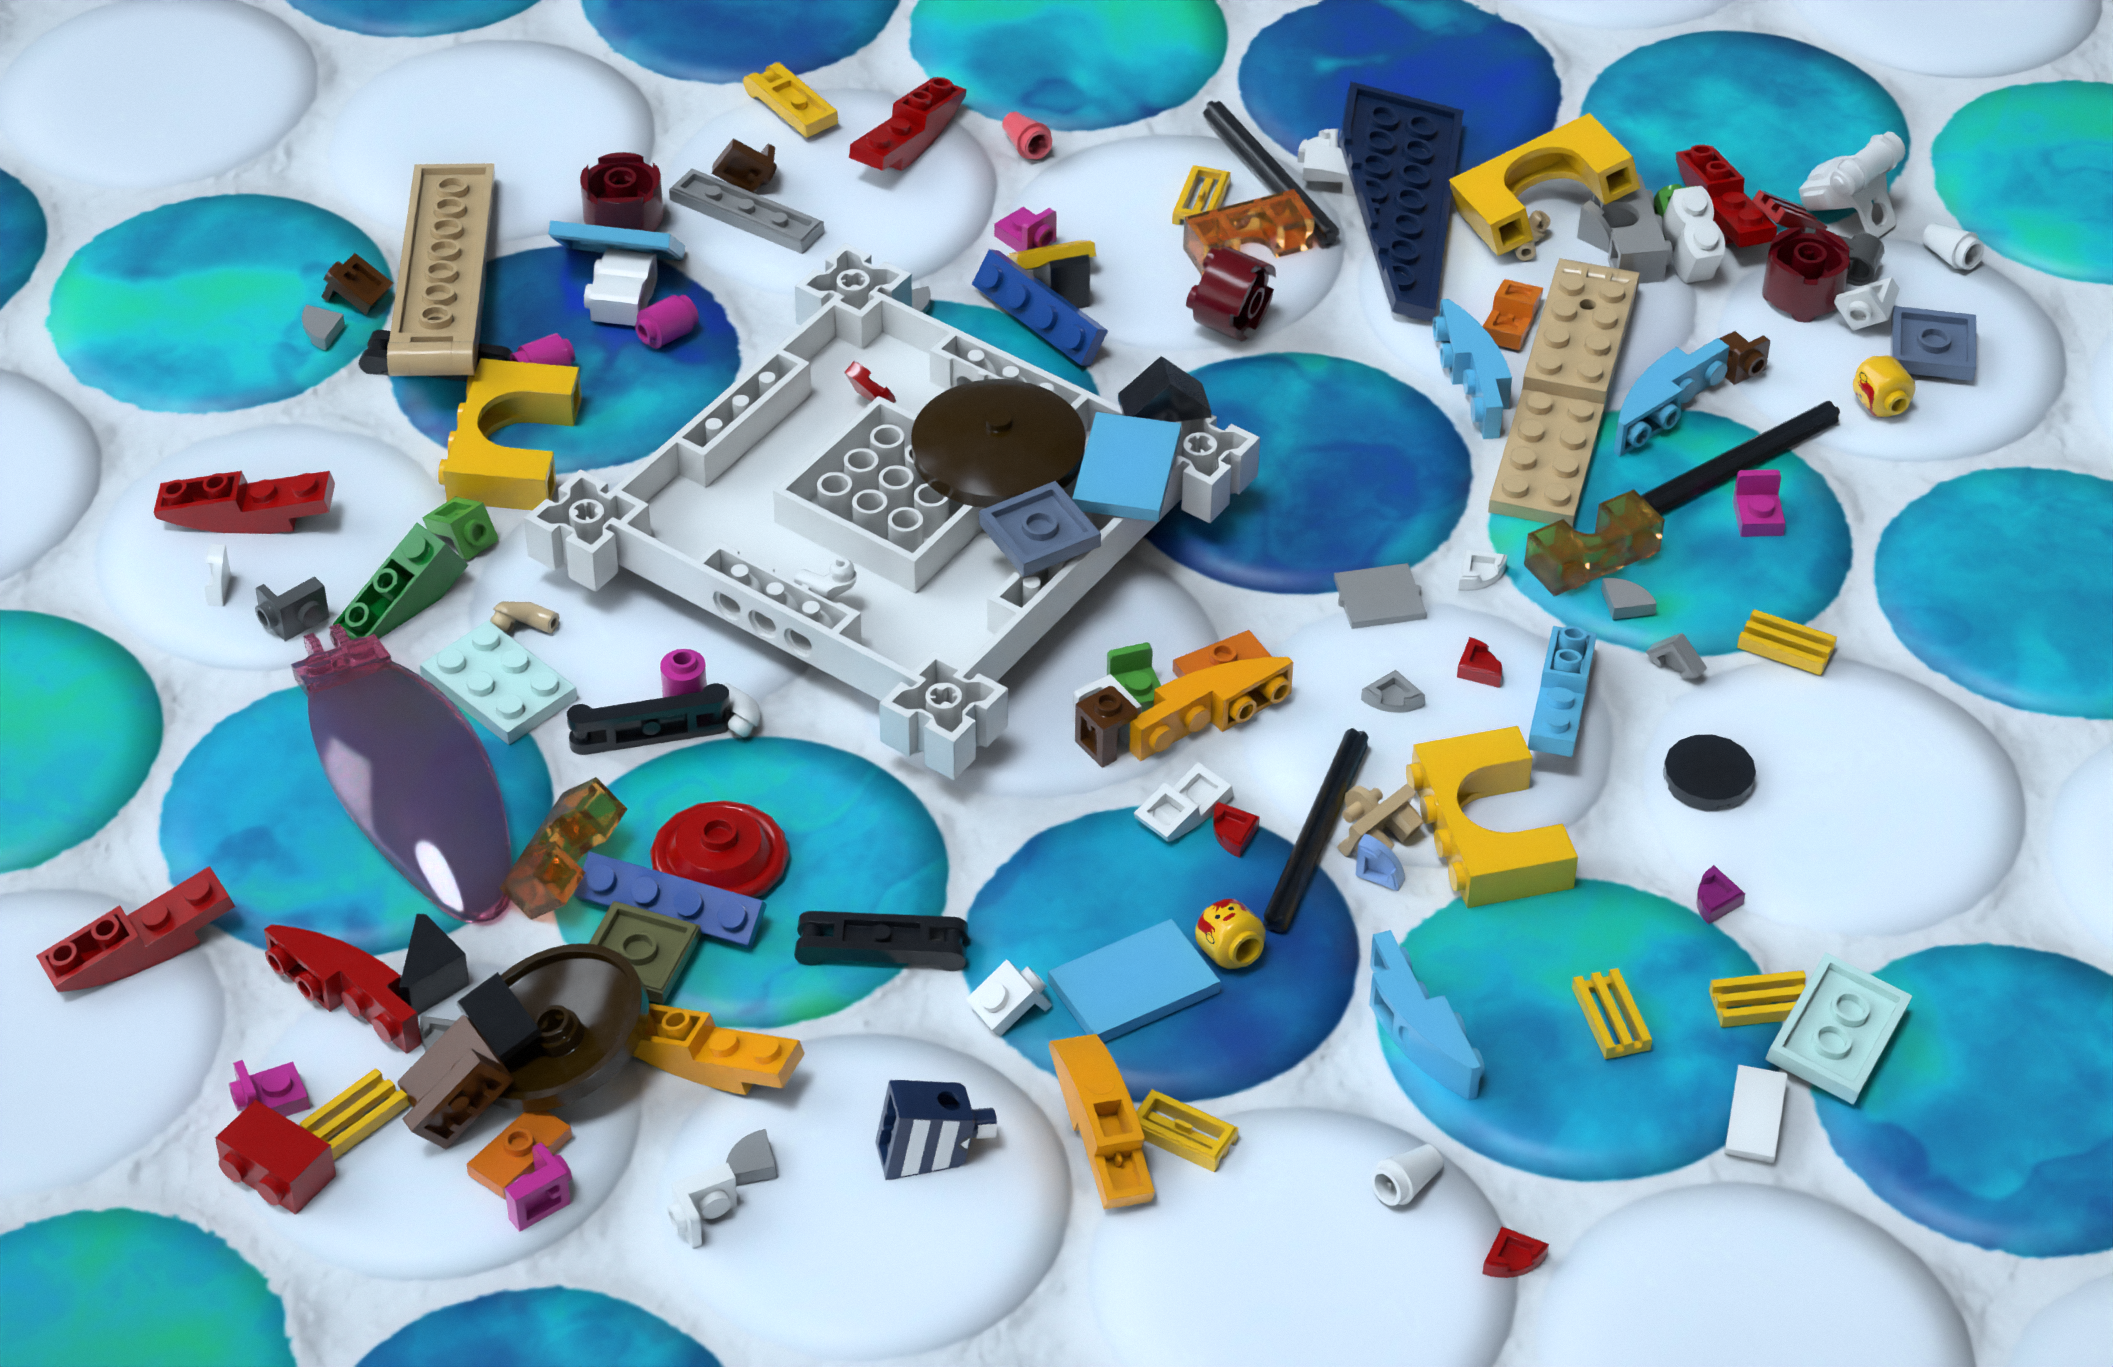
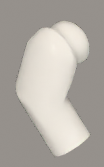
[794,559,857,600]
[723,682,760,737]

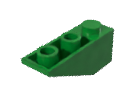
[333,522,469,649]

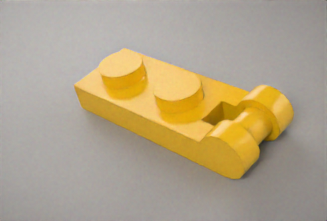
[743,62,838,138]

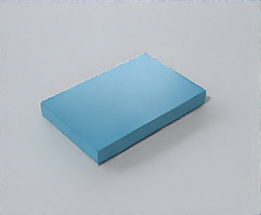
[548,220,685,261]
[1072,412,1182,522]
[1048,919,1221,1043]

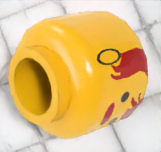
[1853,355,1916,417]
[1195,899,1266,969]

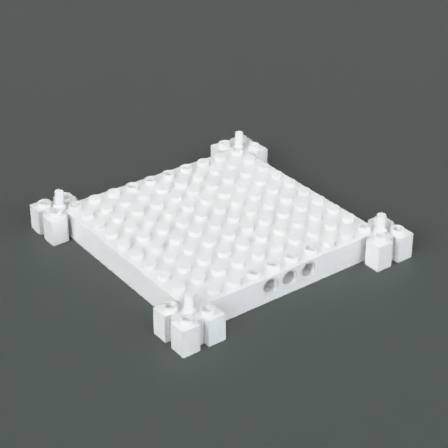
[524,243,1260,780]

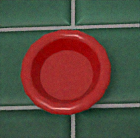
[650,800,789,898]

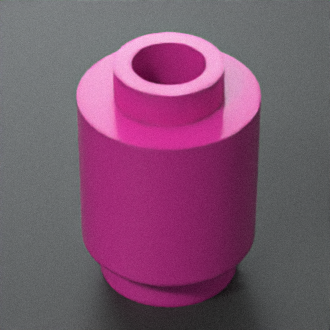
[635,295,699,348]
[510,333,576,367]
[660,649,707,697]

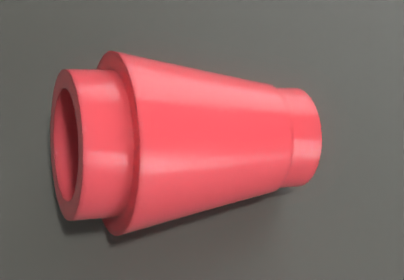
[1002,112,1052,160]

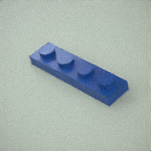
[972,249,1108,366]
[573,852,767,949]

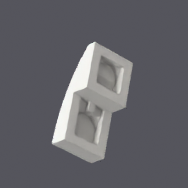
[1303,144,1355,195]
[1134,762,1234,842]
[1724,1065,1787,1163]

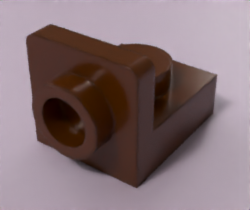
[711,138,777,193]
[321,253,393,315]
[1704,331,1771,385]
[1075,686,1138,768]

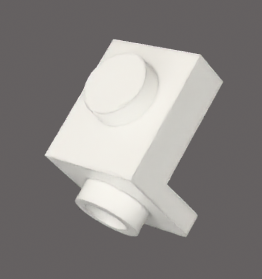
[1834,277,1900,330]
[965,960,1052,1037]

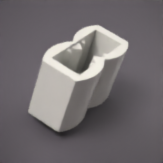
[1662,186,1725,283]
[584,248,658,326]

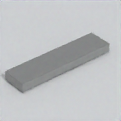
[669,168,824,254]

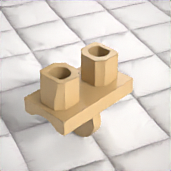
[1337,784,1424,857]

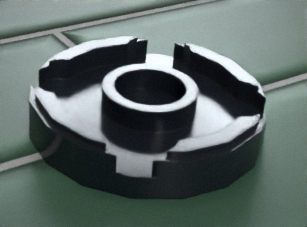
[1663,734,1756,811]

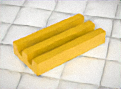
[1172,165,1231,231]
[1007,239,1096,269]
[1737,609,1837,676]
[1572,968,1652,1059]
[1709,970,1806,1028]
[299,1068,409,1160]
[1136,1089,1239,1172]

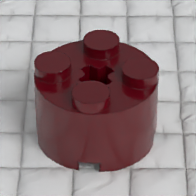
[580,152,663,232]
[1762,227,1850,323]
[1186,247,1276,341]

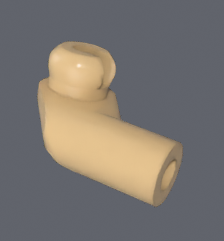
[1515,210,1551,261]
[490,601,560,633]

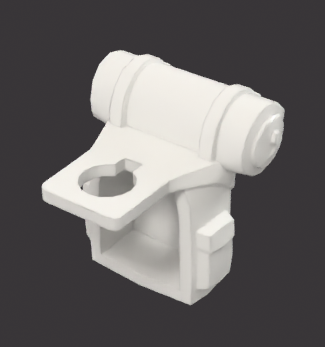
[1799,131,1905,238]

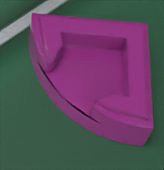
[1696,865,1745,924]

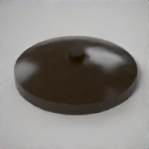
[911,379,1086,508]
[492,943,649,1112]

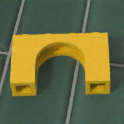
[1449,113,1640,256]
[438,358,582,510]
[1406,726,1578,908]

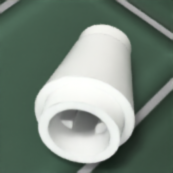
[1922,223,1984,270]
[1371,1144,1443,1206]

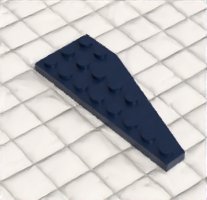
[1339,82,1464,322]

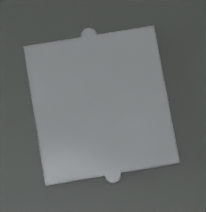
[1334,563,1427,629]

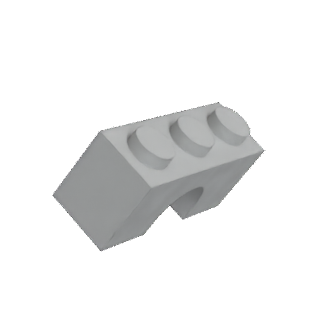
[1591,174,1673,284]

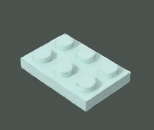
[420,620,577,745]
[1765,952,1913,1105]

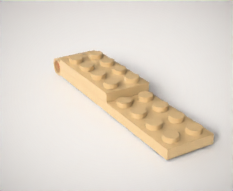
[387,163,495,376]
[1488,258,1640,528]

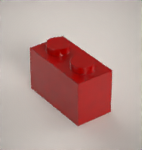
[215,1099,336,1215]

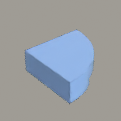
[1355,834,1405,891]

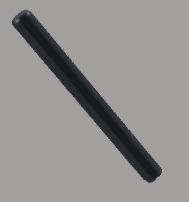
[1203,101,1340,245]
[1639,401,1840,517]
[1263,728,1369,933]

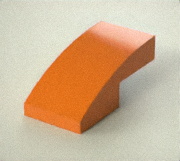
[1482,279,1543,350]

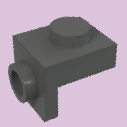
[255,576,329,641]

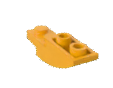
[1129,657,1294,761]
[633,1003,805,1095]
[1048,1034,1155,1210]

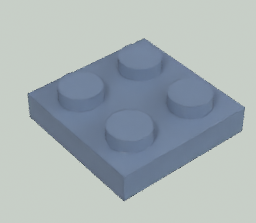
[1890,306,1976,381]
[979,481,1101,577]

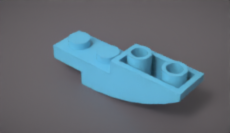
[1432,299,1512,439]
[1614,338,1730,457]
[1528,626,1597,757]
[1369,930,1485,1100]

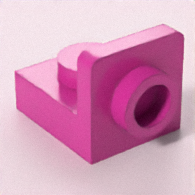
[994,207,1057,252]
[1732,469,1785,537]
[228,1060,310,1117]
[505,1142,572,1232]

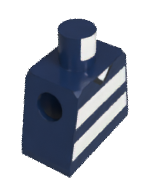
[875,1080,997,1180]

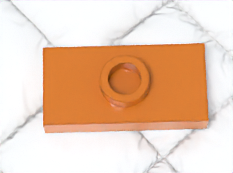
[1172,630,1272,678]
[466,1110,572,1199]

